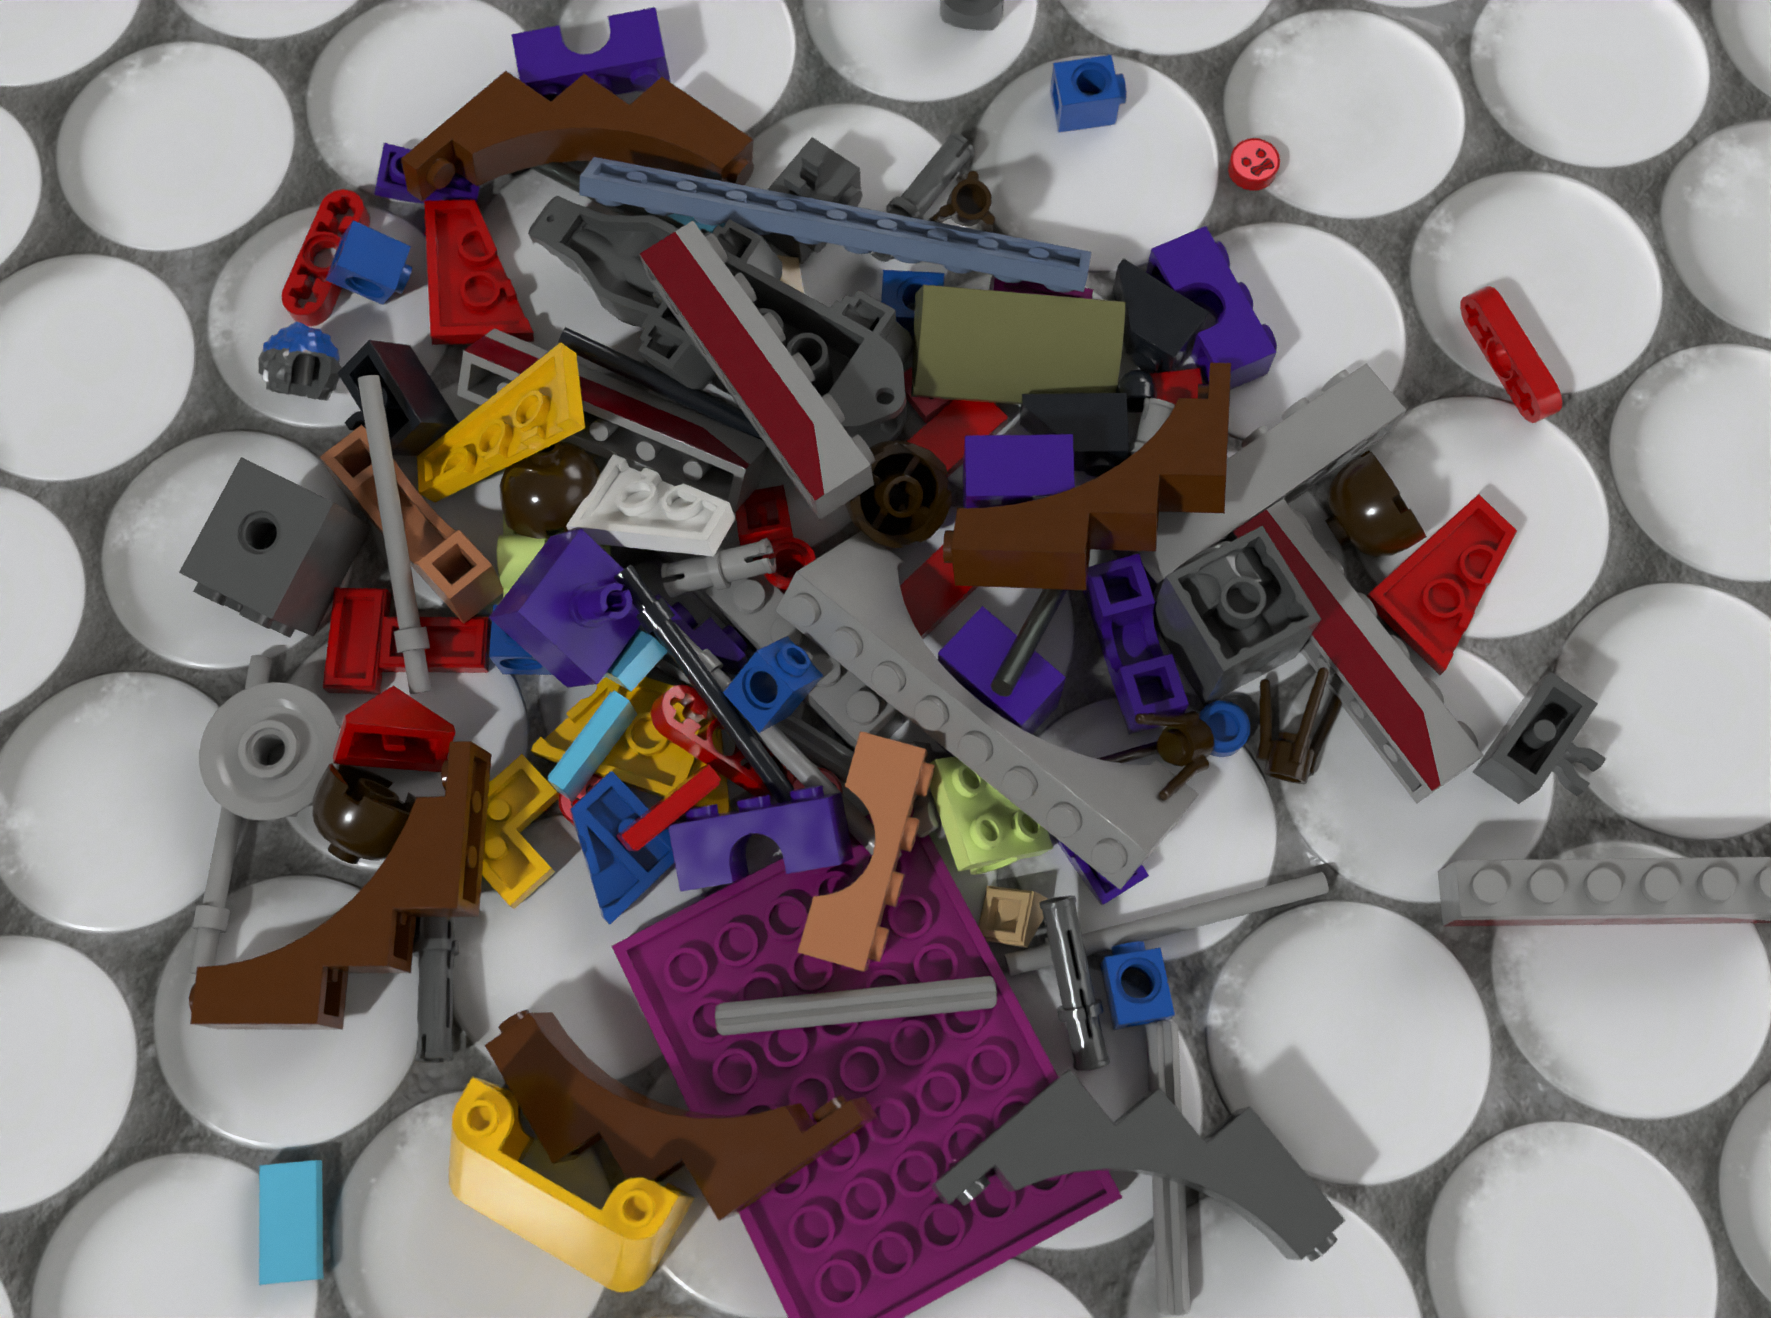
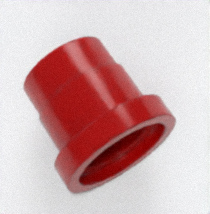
[762,537,816,594]

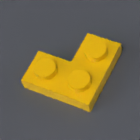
[482,754,559,909]

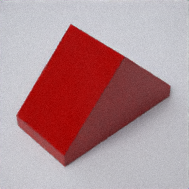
[735,485,793,561]
[333,685,456,772]

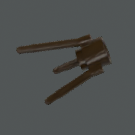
[928,171,995,233]
[1256,667,1342,784]
[1096,711,1214,800]

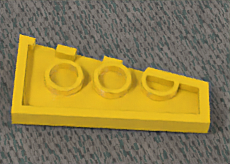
[417,342,585,503]

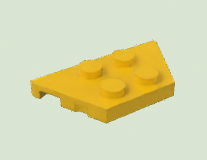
[531,677,731,814]

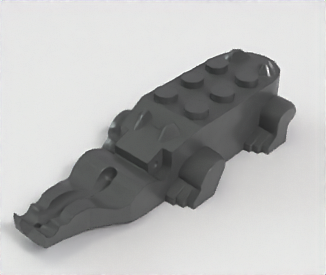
[528,195,914,448]

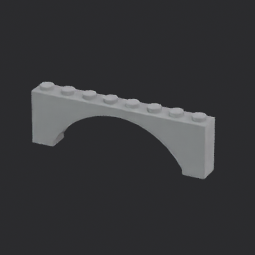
[776,531,1199,890]

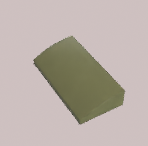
[911,285,1126,405]

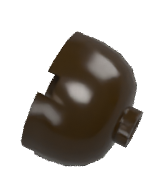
[845,440,952,548]
[500,442,601,539]
[1325,450,1427,557]
[312,763,416,864]

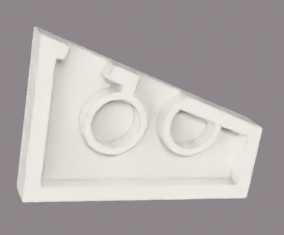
[566,454,736,556]

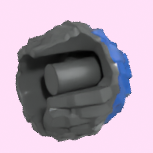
[258,322,342,401]

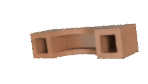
[320,425,503,624]
[798,731,935,971]

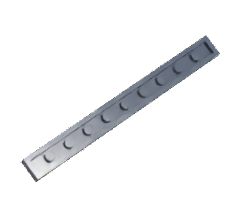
[579,157,1092,293]

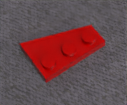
[424,200,534,345]
[1367,494,1517,675]

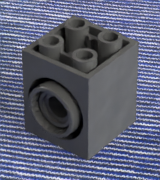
[179,457,372,638]
[1153,526,1321,706]

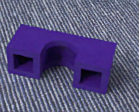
[511,7,671,102]
[1146,226,1277,390]
[1083,554,1189,735]
[668,785,854,892]

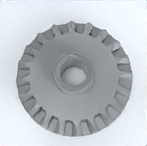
[199,682,340,822]

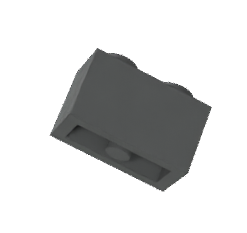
[760,137,863,265]
[1473,672,1606,804]

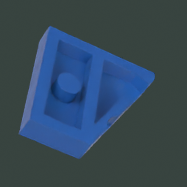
[570,770,674,924]

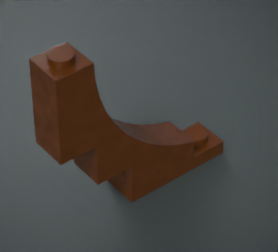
[401,71,754,202]
[943,363,1231,590]
[189,741,492,1030]
[485,1010,877,1221]

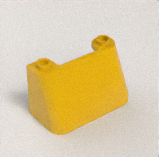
[448,1077,695,1292]

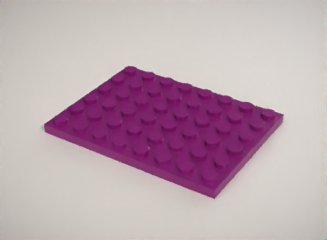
[612,808,1123,1318]

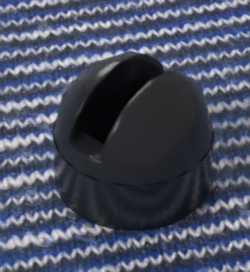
[1116,370,1157,413]

